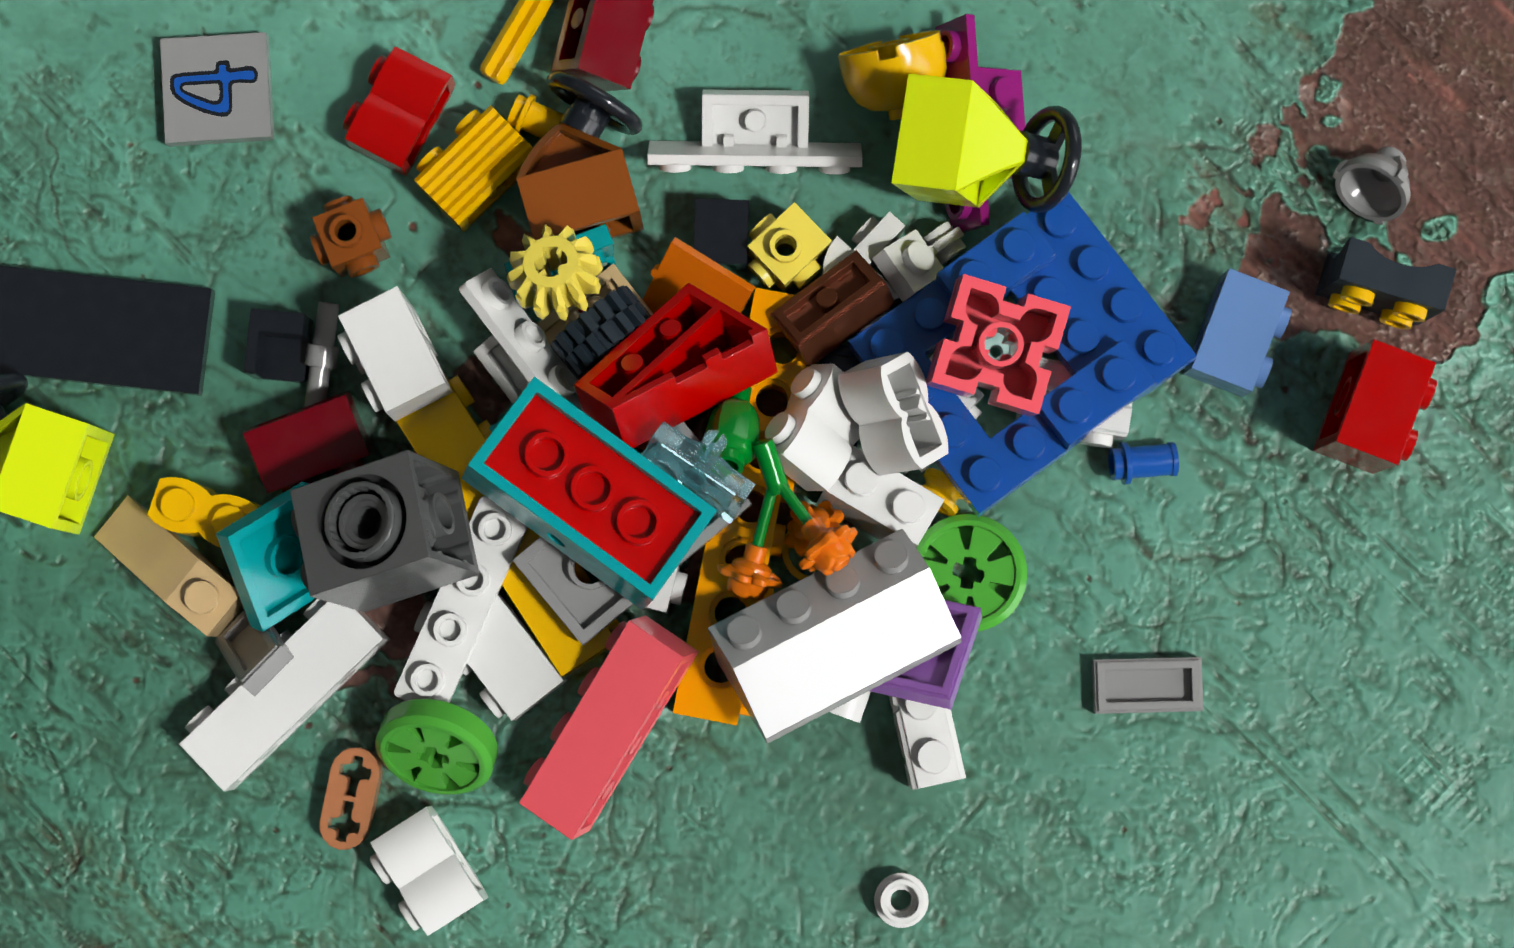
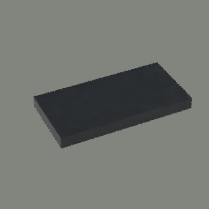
[0,266,215,396]

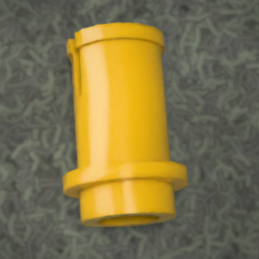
[507,94,563,138]

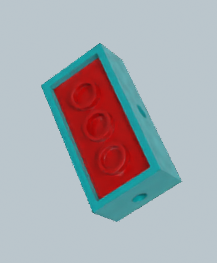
[461,376,717,610]

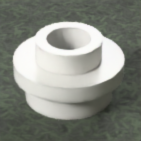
[874,873,929,928]

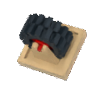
[537,263,653,380]

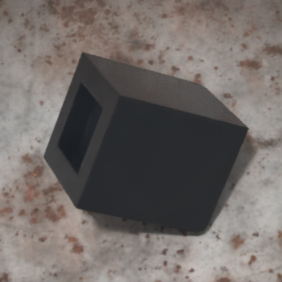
[693,198,749,272]
[244,308,313,383]

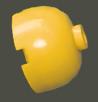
[838,30,947,120]

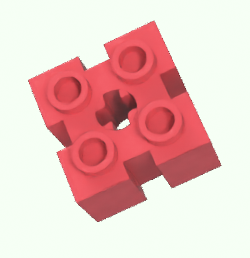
[926,274,1071,417]

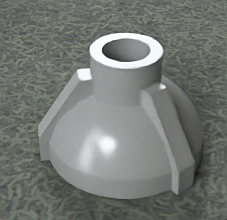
[1332,146,1411,225]

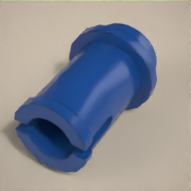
[1108,442,1179,485]

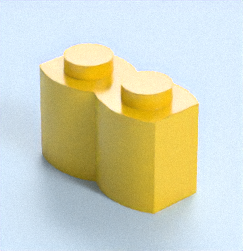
[147,477,261,548]

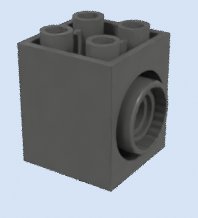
[291,450,480,612]

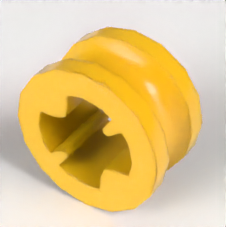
[921,468,963,516]

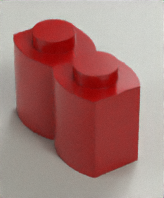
[343,46,456,176]

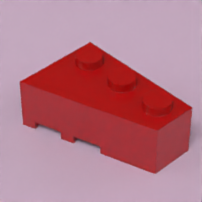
[574,283,778,448]

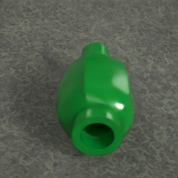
[704,387,760,477]

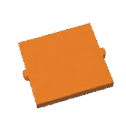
[642,237,755,313]

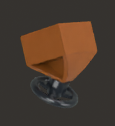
[516,71,644,240]

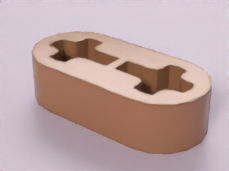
[320,747,383,850]

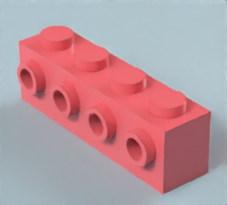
[519,615,699,840]

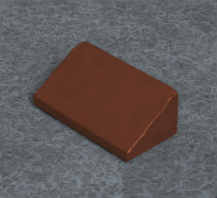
[770,250,895,366]

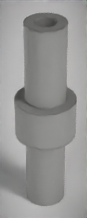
[304,301,340,407]

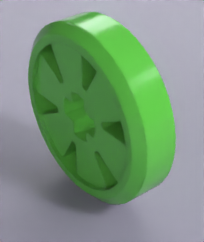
[916,514,1027,632]
[375,699,498,795]

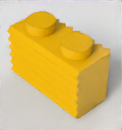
[414,105,533,232]

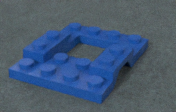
[848,192,1197,517]

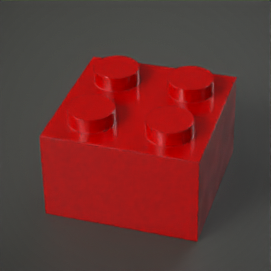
[1313,339,1437,474]

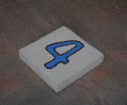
[160,32,274,147]

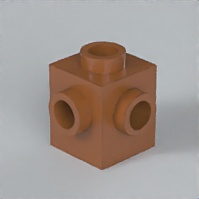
[310,196,392,278]

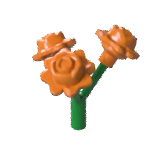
[717,438,858,600]

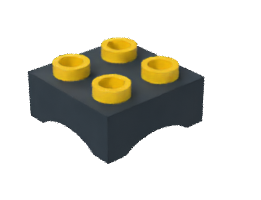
[1315,237,1457,330]

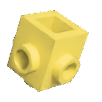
[747,202,832,293]

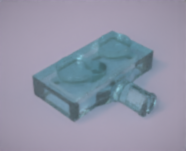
[643,421,756,524]

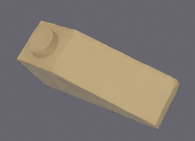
[94,495,243,637]

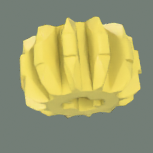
[507,224,603,321]

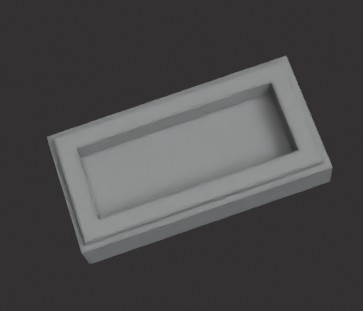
[215,610,294,696]
[1092,657,1203,714]

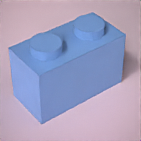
[1183,268,1292,397]

